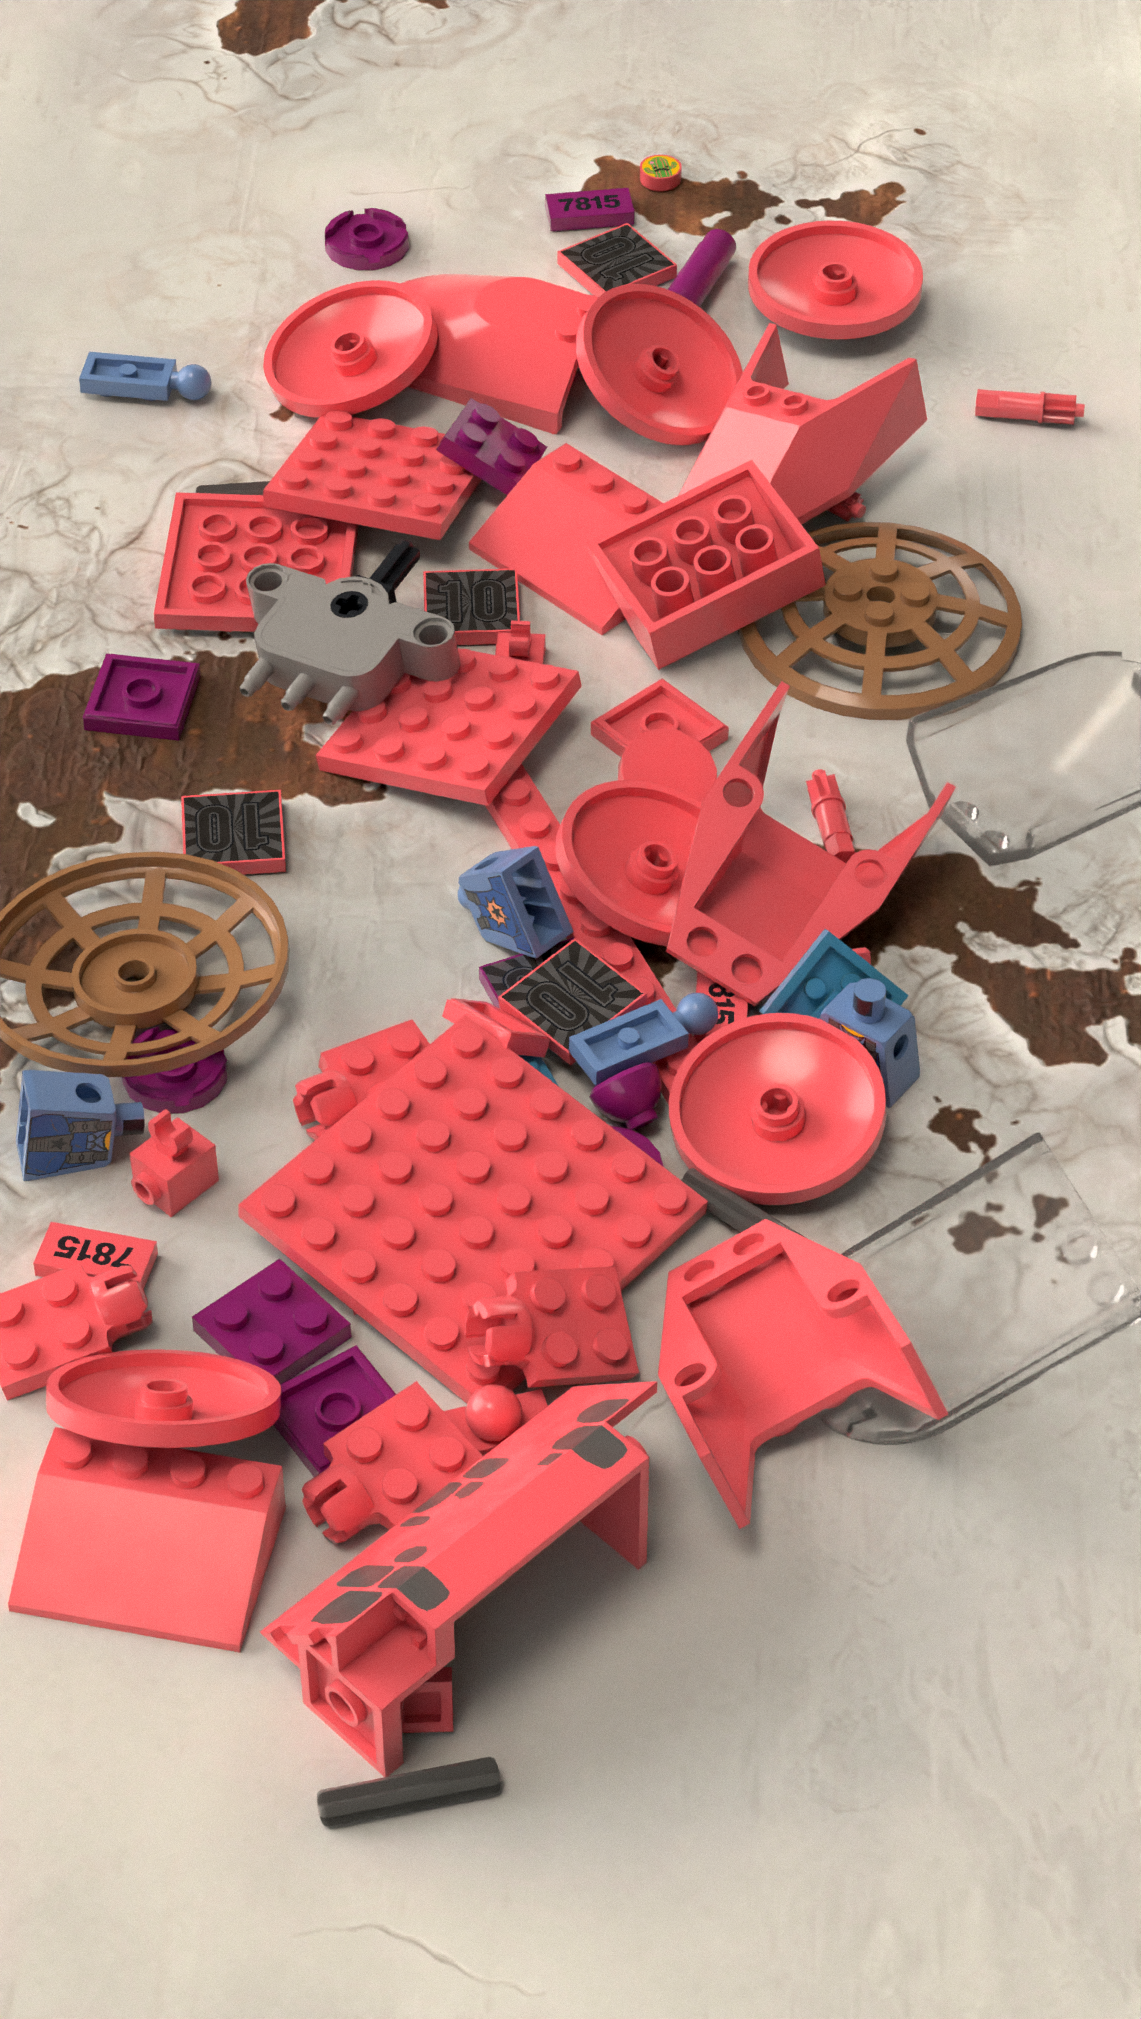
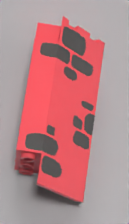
[260,1381,657,1777]

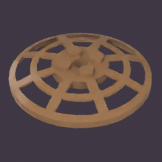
[738,522,1022,720]
[0,851,290,1078]

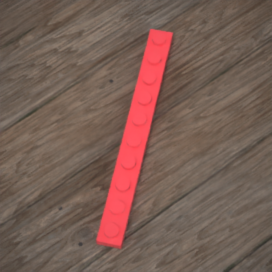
[486,764,698,1105]

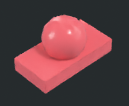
[443,1385,548,1456]

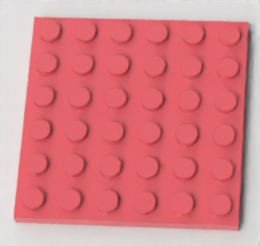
[238,1015,708,1403]

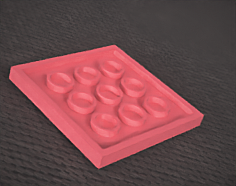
[263,411,482,540]
[154,492,359,632]
[315,648,582,806]

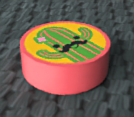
[640,155,682,192]

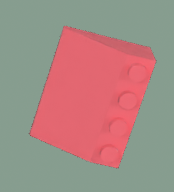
[469,443,663,635]
[585,459,826,670]
[8,1427,286,1652]

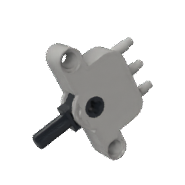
[240,540,460,725]

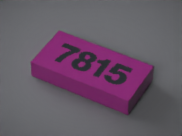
[545,188,635,232]

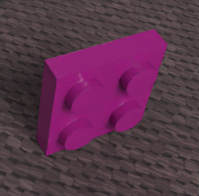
[436,398,548,495]
[192,1258,352,1385]

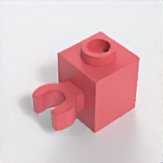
[130,1109,219,1217]

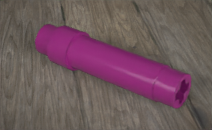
[668,229,736,307]

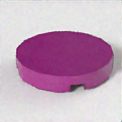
[325,208,409,271]
[122,1027,228,1114]

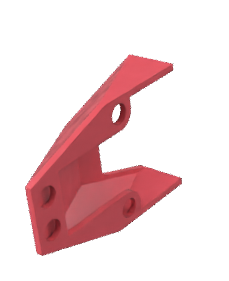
[678,323,927,525]
[666,681,956,1006]
[658,1219,948,1529]

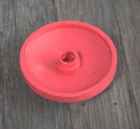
[748,220,923,339]
[263,280,437,418]
[576,284,743,445]
[555,780,702,946]
[669,1013,886,1205]
[46,1349,281,1448]

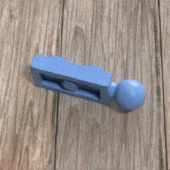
[79,352,212,401]
[569,993,718,1086]

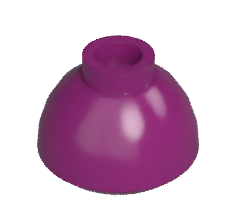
[589,1062,662,1131]

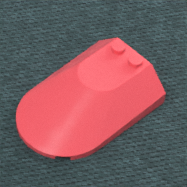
[400,274,598,434]

